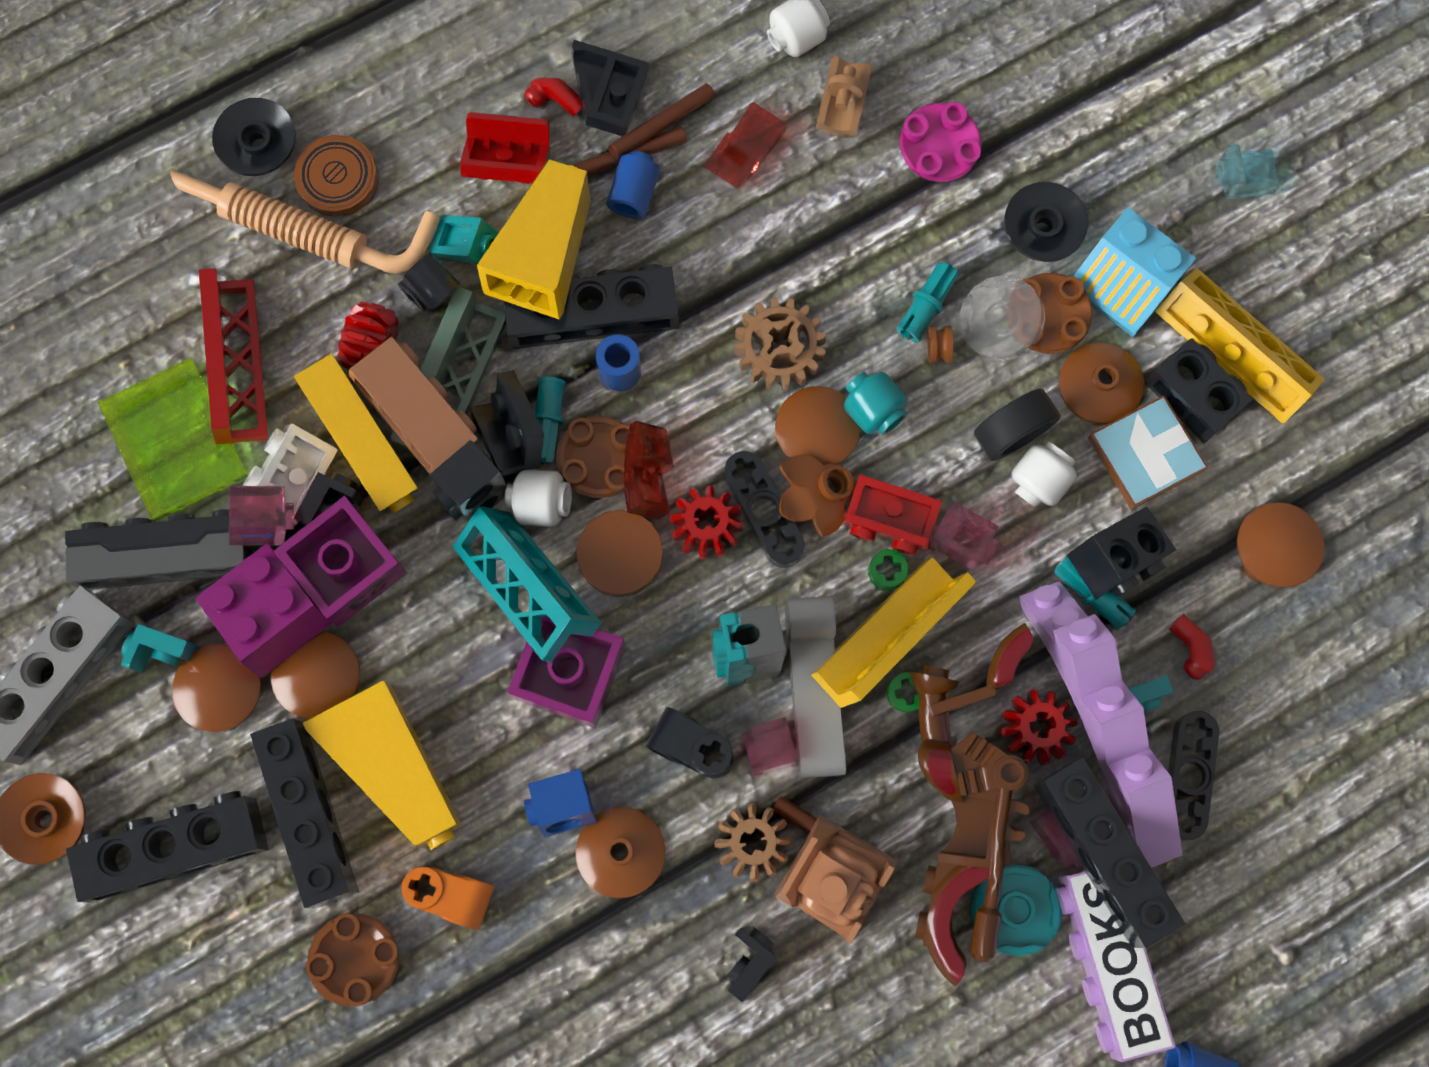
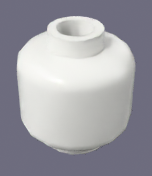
[767,0,830,57]
[1011,441,1077,508]
[505,469,572,527]

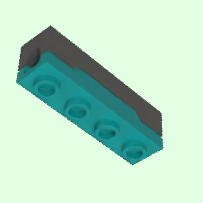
[712,604,786,687]

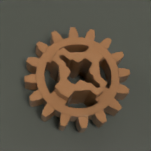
[734,297,826,391]

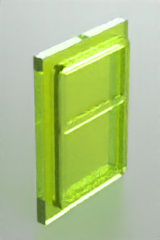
[97,358,248,522]

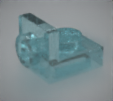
[1216,144,1279,199]

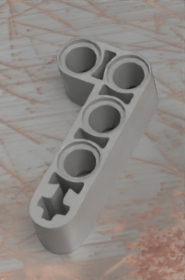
[785,595,846,778]

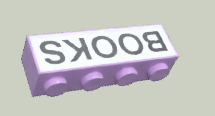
[1056,870,1176,1062]

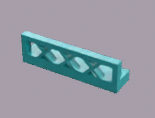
[452,506,602,662]

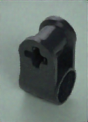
[397,252,460,311]
[645,707,734,779]

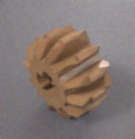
[715,803,792,882]

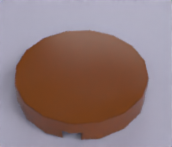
[576,510,663,597]

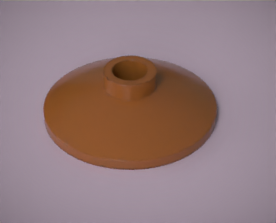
[1059,342,1144,424]
[0,773,86,865]
[576,807,665,898]

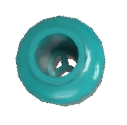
[844,371,908,436]

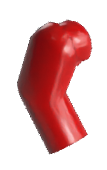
[524,78,582,117]
[1168,613,1216,680]

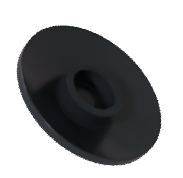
[212,98,296,176]
[1004,182,1088,262]

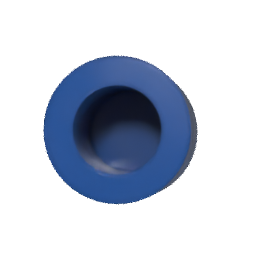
[606,151,660,219]
[596,335,641,391]

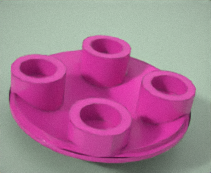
[899,102,981,182]

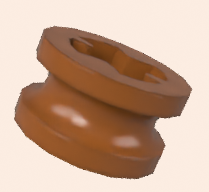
[927,326,953,364]

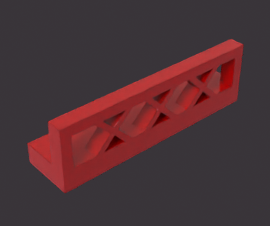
[199,268,268,444]

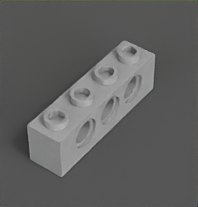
[0,586,135,765]

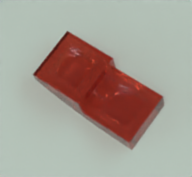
[704,102,788,190]
[624,420,674,519]

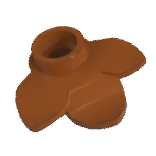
[779,455,854,537]

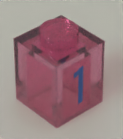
[228,486,294,545]

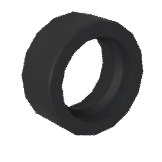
[974,388,1061,461]

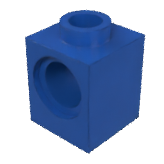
[524,769,597,838]

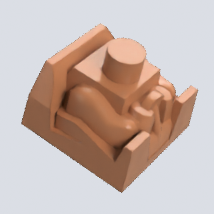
[775,815,898,944]

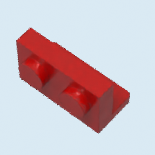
[460,112,551,184]
[843,474,942,556]

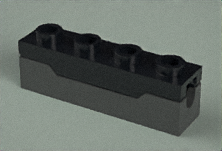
[65,509,254,590]

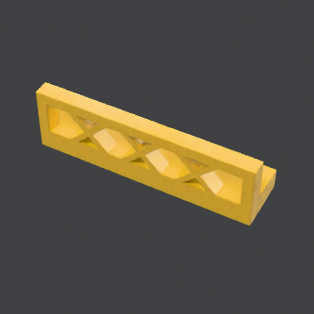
[1155,268,1325,424]
[811,557,976,708]

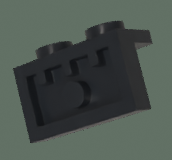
[471,370,544,476]

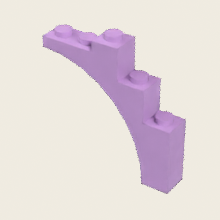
[1019,581,1183,868]

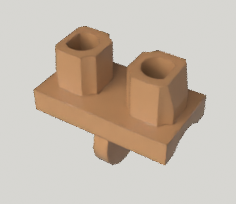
[816,56,873,138]

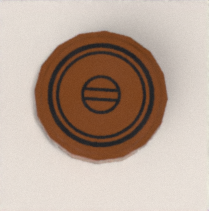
[293,135,378,216]

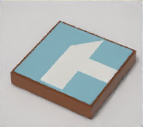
[1088,395,1208,510]

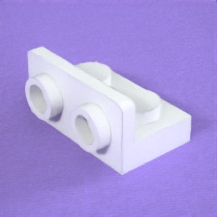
[242,424,338,525]

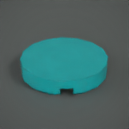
[970,864,1062,957]

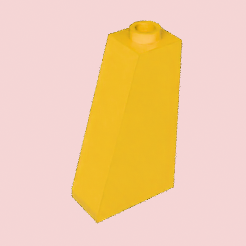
[477,159,591,319]
[293,353,418,514]
[303,680,462,851]

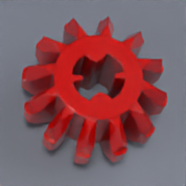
[338,302,399,369]
[670,485,744,560]
[1000,689,1078,766]

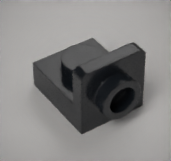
[294,472,364,527]
[726,926,777,1002]

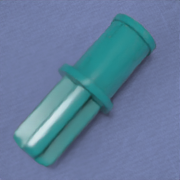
[896,262,959,343]
[535,376,566,464]
[1055,556,1136,630]

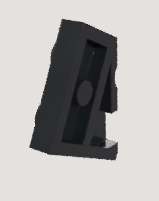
[571,40,649,136]

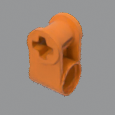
[401,867,495,930]

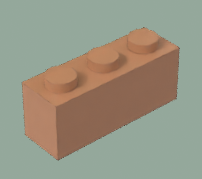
[348,336,478,474]

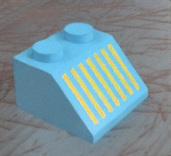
[1074,207,1196,337]

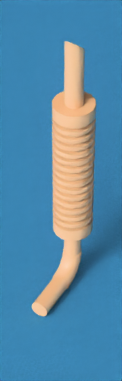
[169,168,441,274]

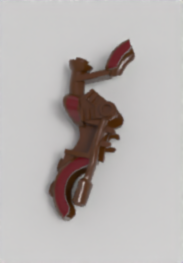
[910,623,1033,987]

